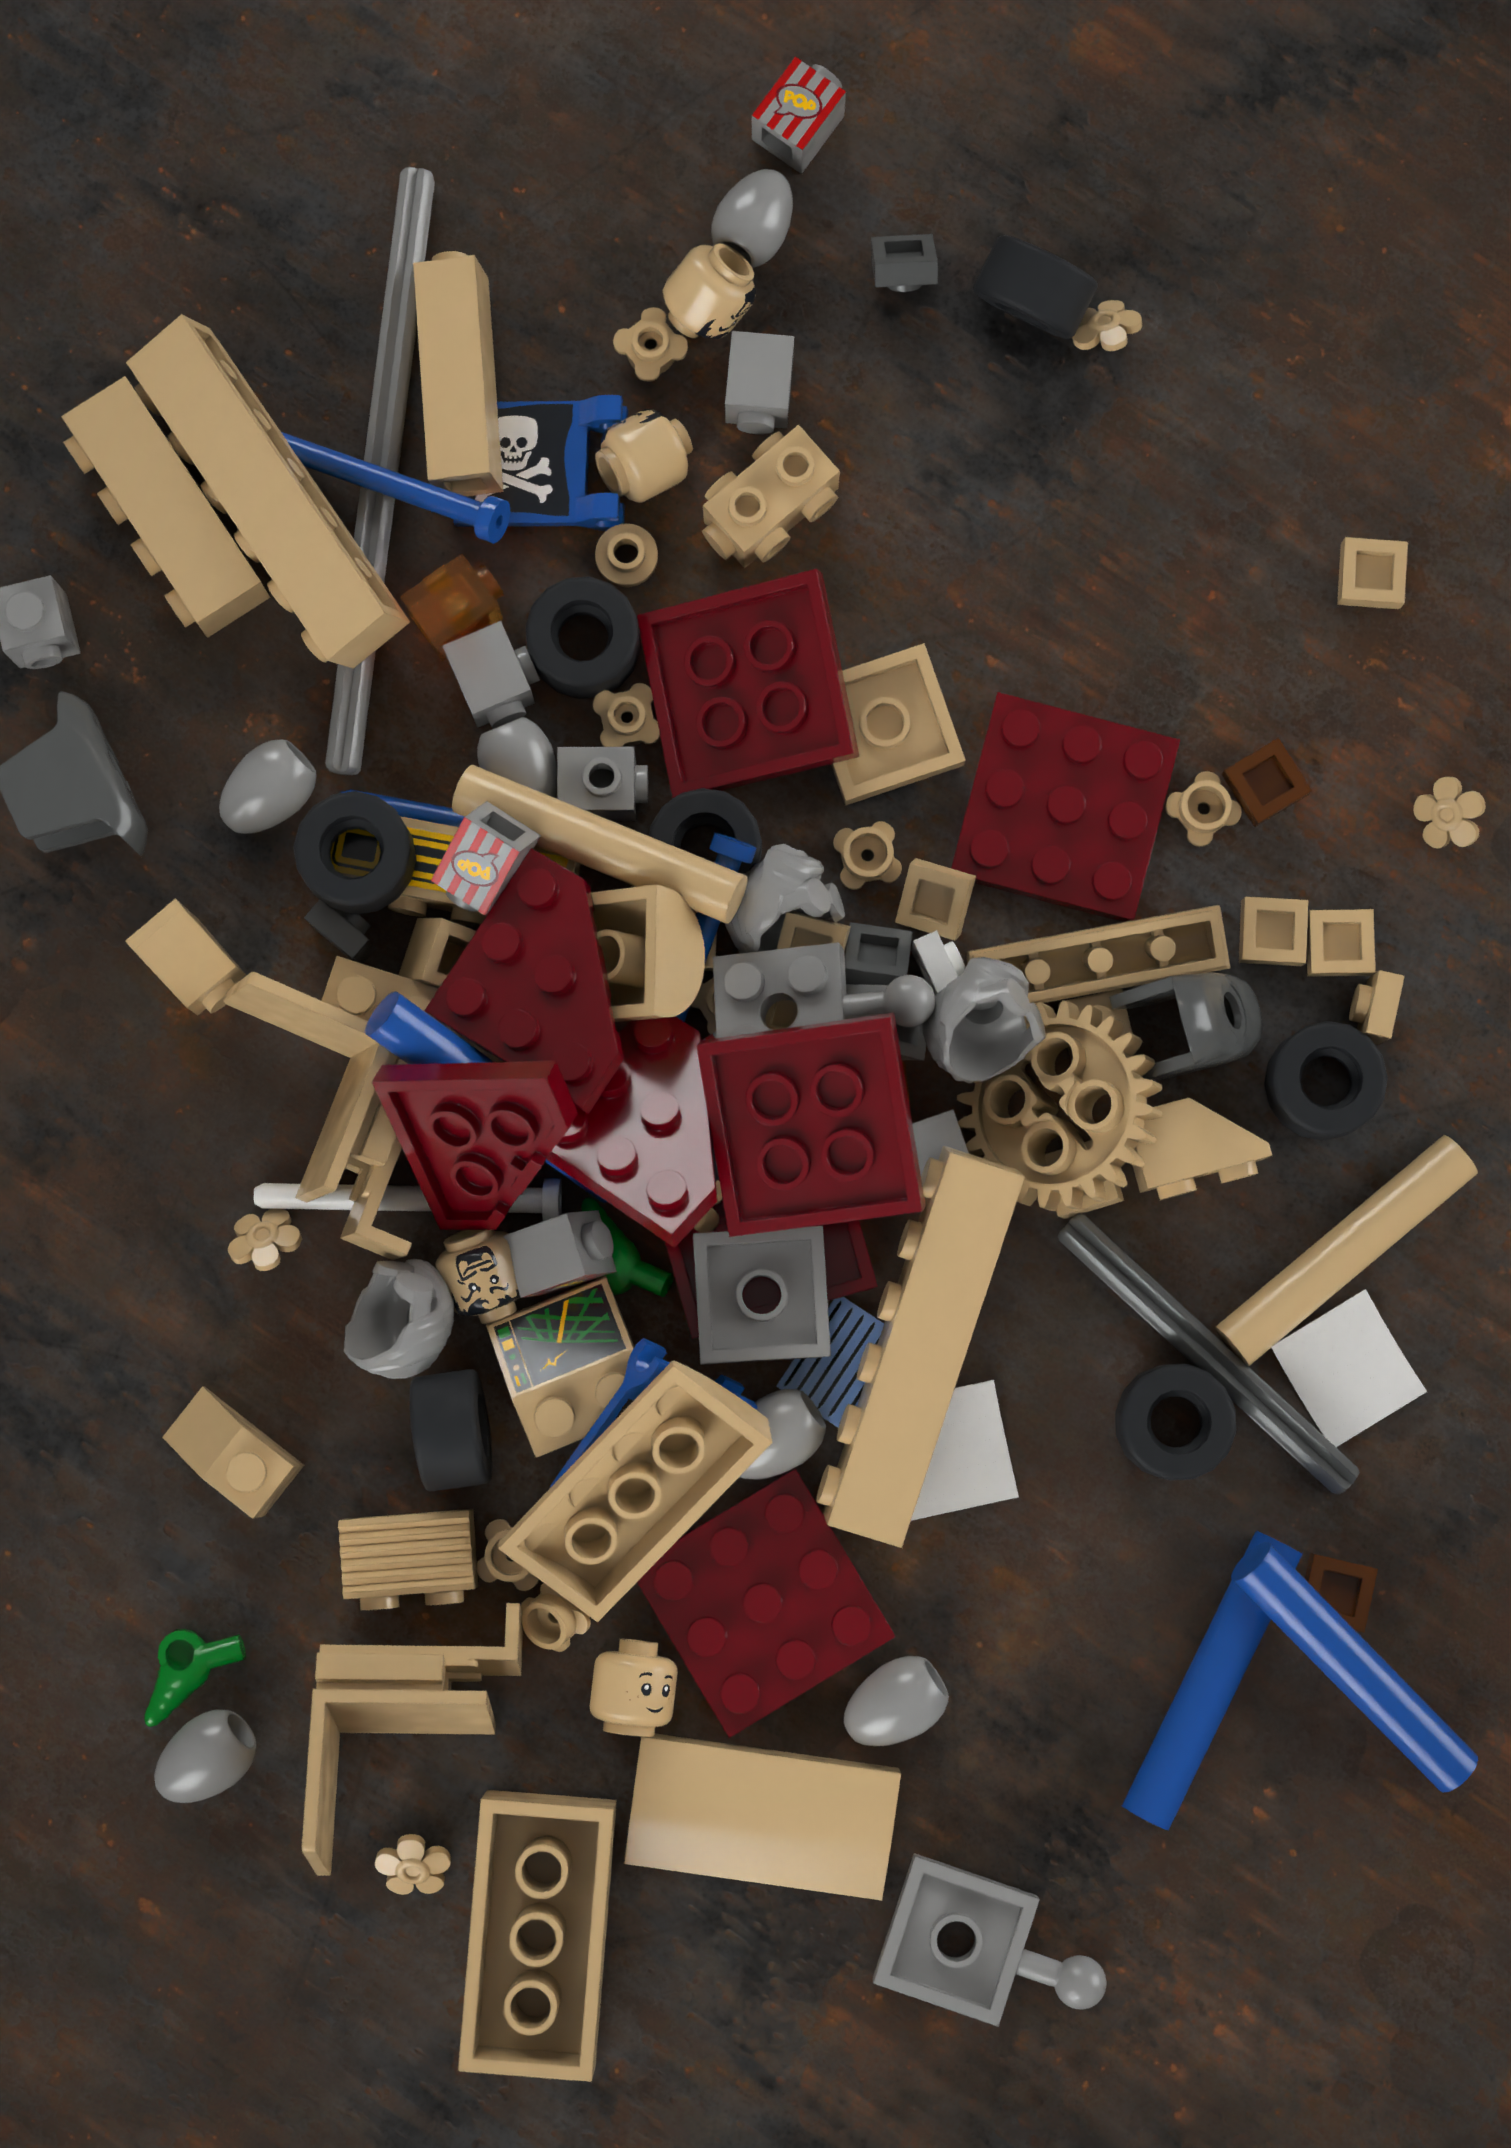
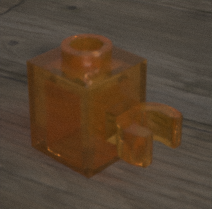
[400,554,504,662]

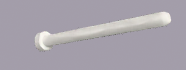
[254,1178,562,1221]

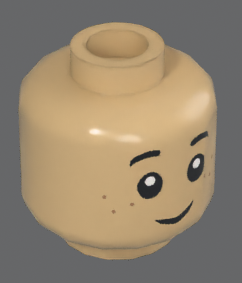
[590,1639,677,1737]

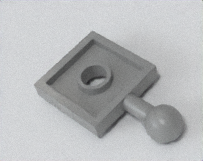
[713,942,935,1038]
[693,1226,831,1365]
[872,1853,1106,2027]

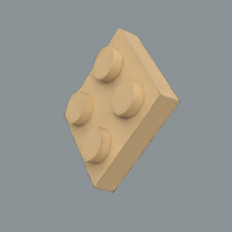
[831,643,966,806]

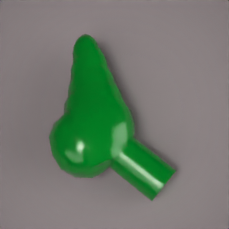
[581,1197,673,1297]
[144,1629,246,1727]

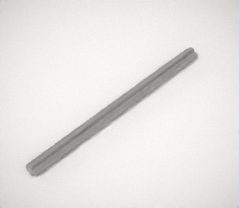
[325,167,435,775]

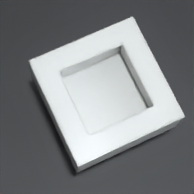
[911,930,966,995]

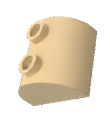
[591,884,705,1022]

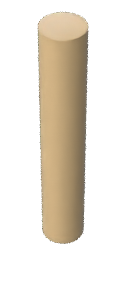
[452,765,748,924]
[1215,1135,1478,1367]

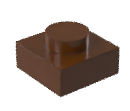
[1221,737,1312,827]
[1305,1553,1378,1633]

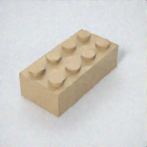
[458,1790,617,2082]

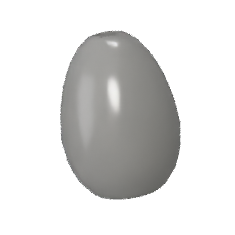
[711,169,793,268]
[477,717,557,799]
[219,739,317,834]
[740,1389,826,1479]
[843,1656,949,1747]
[154,1710,257,1803]

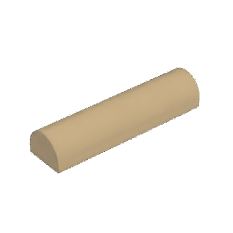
[967,905,1230,1004]

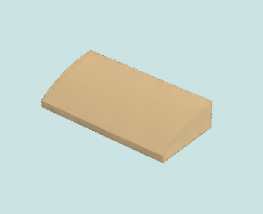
[498,1360,773,1622]
[624,1733,901,1900]

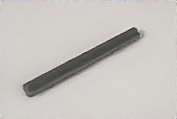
[1058,1213,1360,1495]

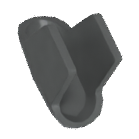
[0,691,148,857]
[1109,972,1263,1082]

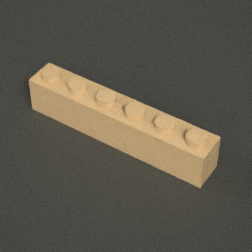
[126,314,410,669]
[816,1146,1025,1548]

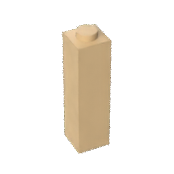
[413,251,504,496]

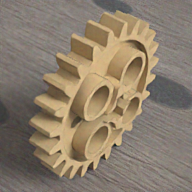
[957,1000,1163,1211]

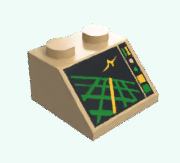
[486,1276,635,1458]

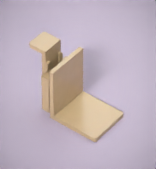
[223,972,412,1260]
[302,1603,523,1876]

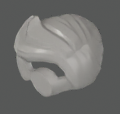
[725,844,845,954]
[922,957,1046,1083]
[344,1259,454,1379]

